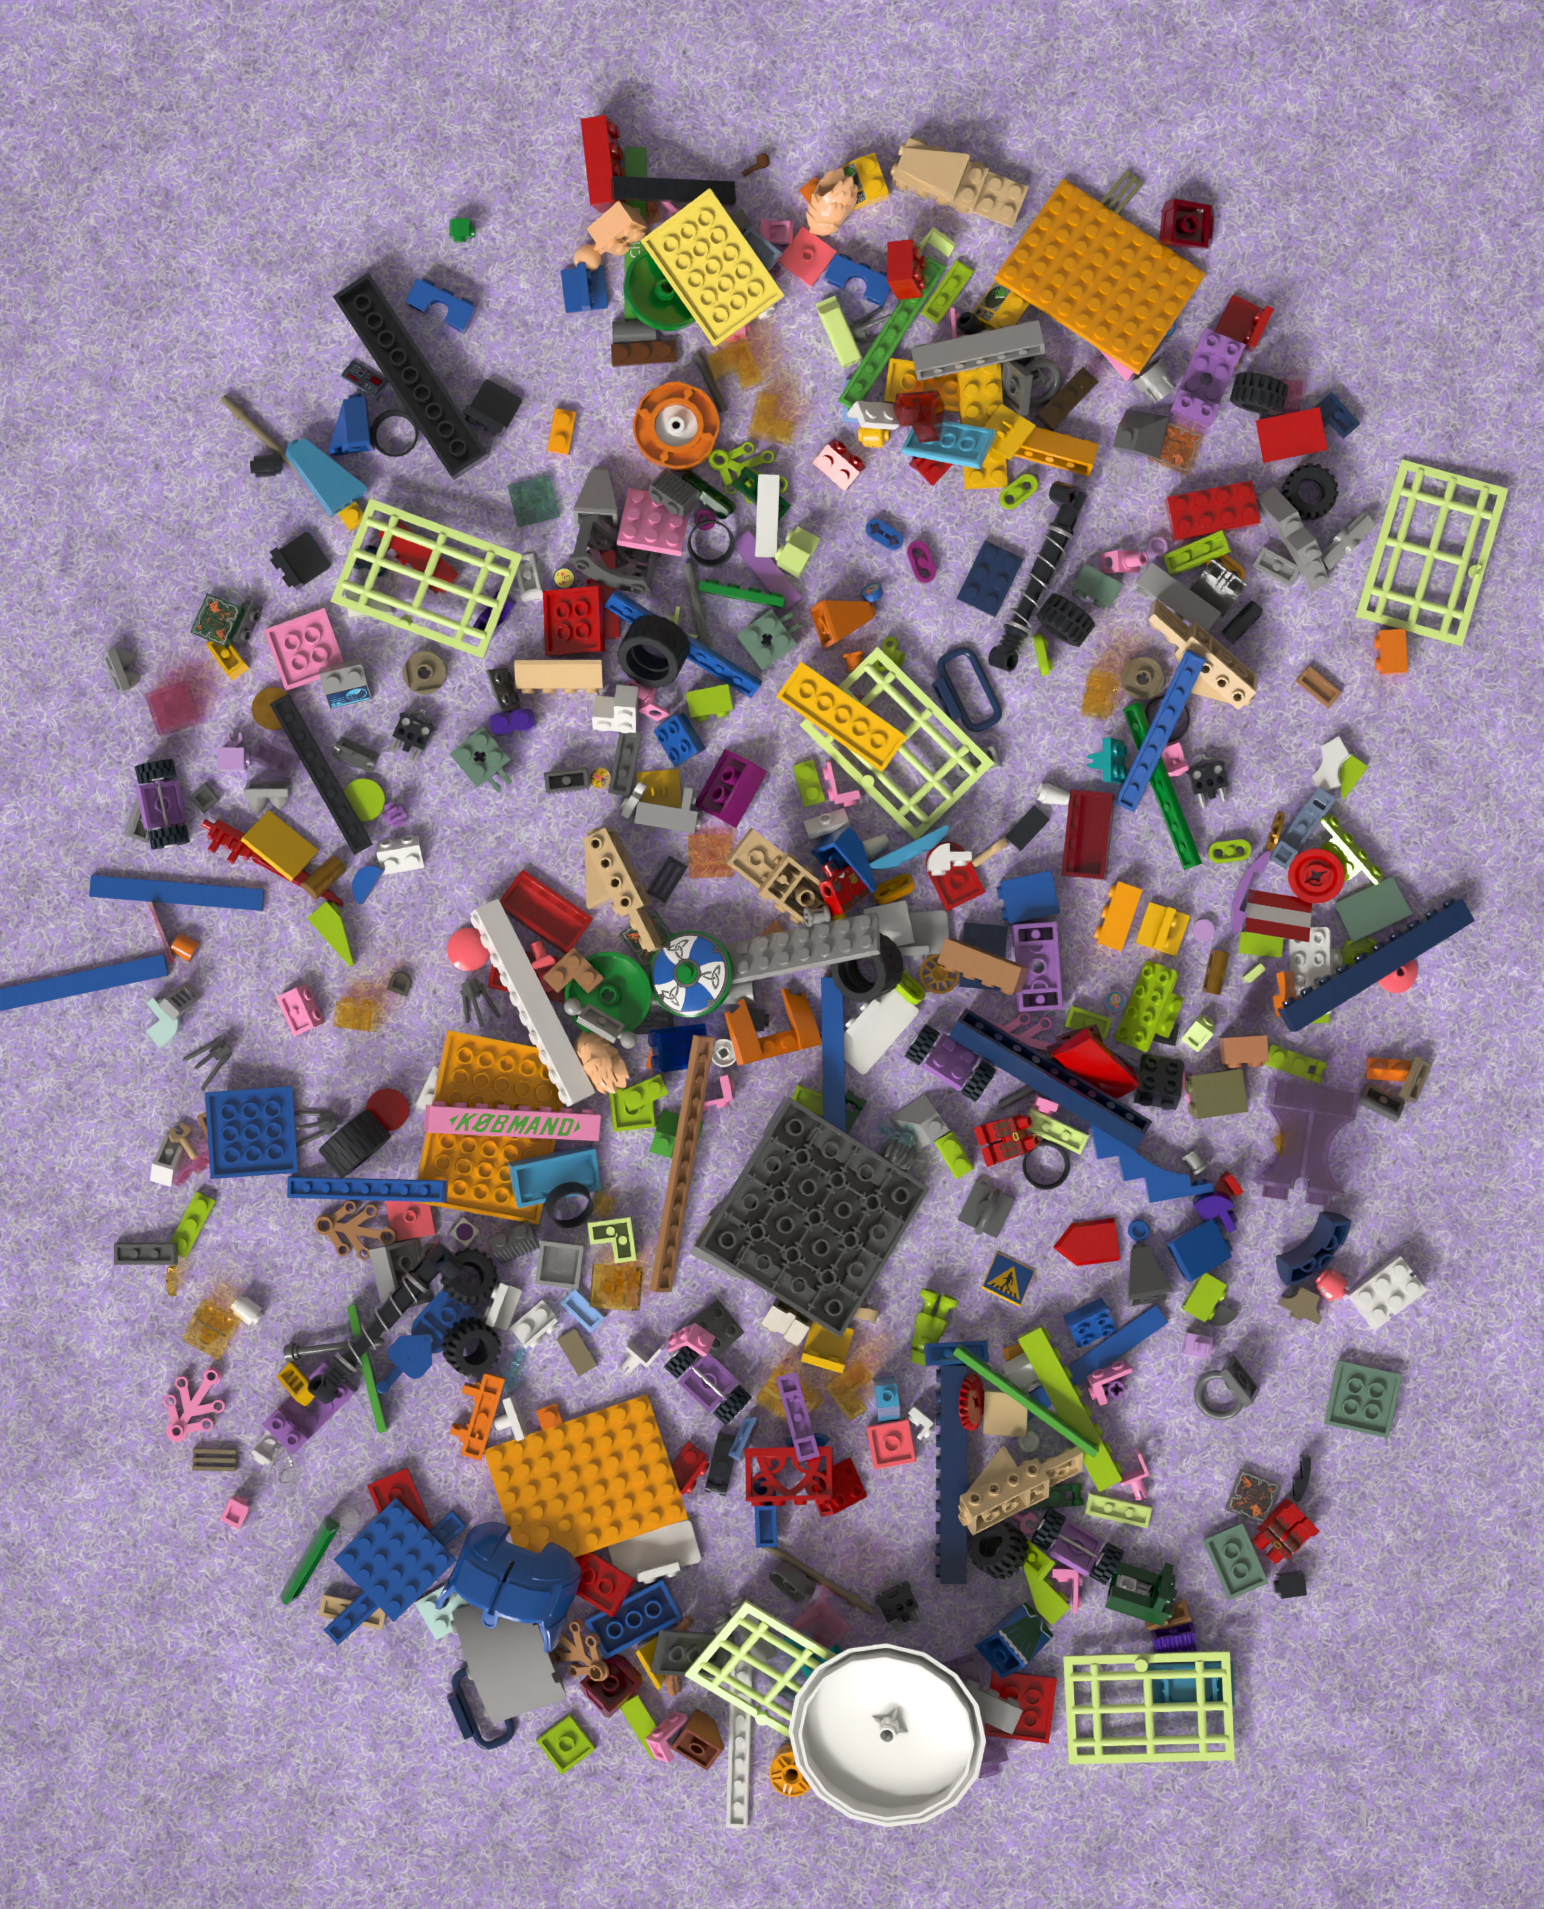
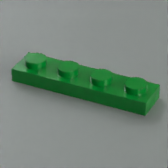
[699,579,787,609]

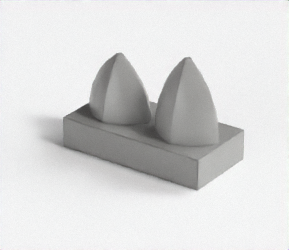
[103,648,141,696]
[244,782,290,815]

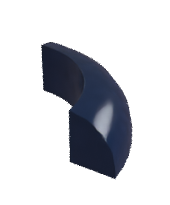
[1276,1212,1351,1286]

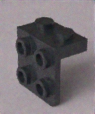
[463,380,522,437]
[270,532,331,590]
[1133,1054,1184,1110]

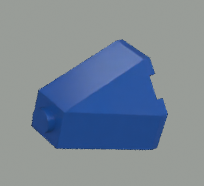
[329,394,374,457]

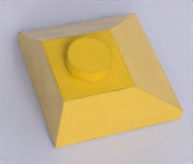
[635,1632,665,1690]

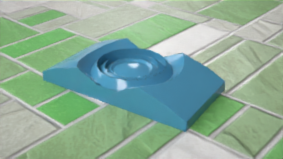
[869,825,949,870]
[1147,1661,1235,1706]

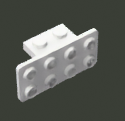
[1290,927,1343,1014]
[844,989,919,1074]
[608,1520,701,1584]

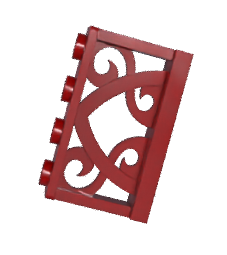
[744,1446,834,1506]

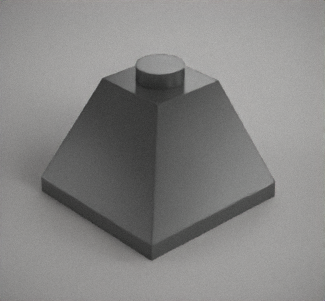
[1113,409,1169,459]

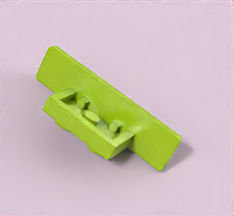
[1320,812,1384,886]

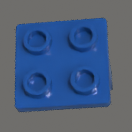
[561,263,608,313]
[654,712,706,767]
[1063,1298,1117,1348]

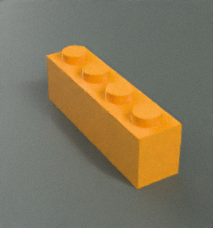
[1015,427,1099,477]

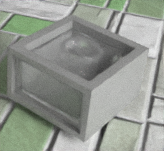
[535,1239,585,1289]

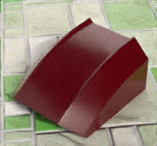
[1159,198,1214,249]
[580,1654,643,1718]

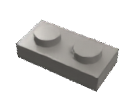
[1252,547,1300,587]

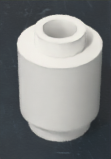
[230,1295,263,1326]

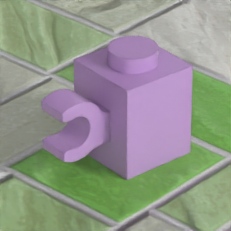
[218,733,251,771]
[1182,1331,1216,1359]

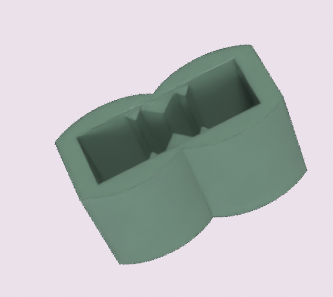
[1072,564,1123,610]

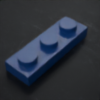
[924,1340,989,1366]

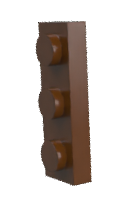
[611,340,677,367]

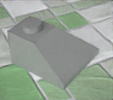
[889,1094,950,1152]

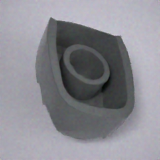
[769,1562,816,1603]

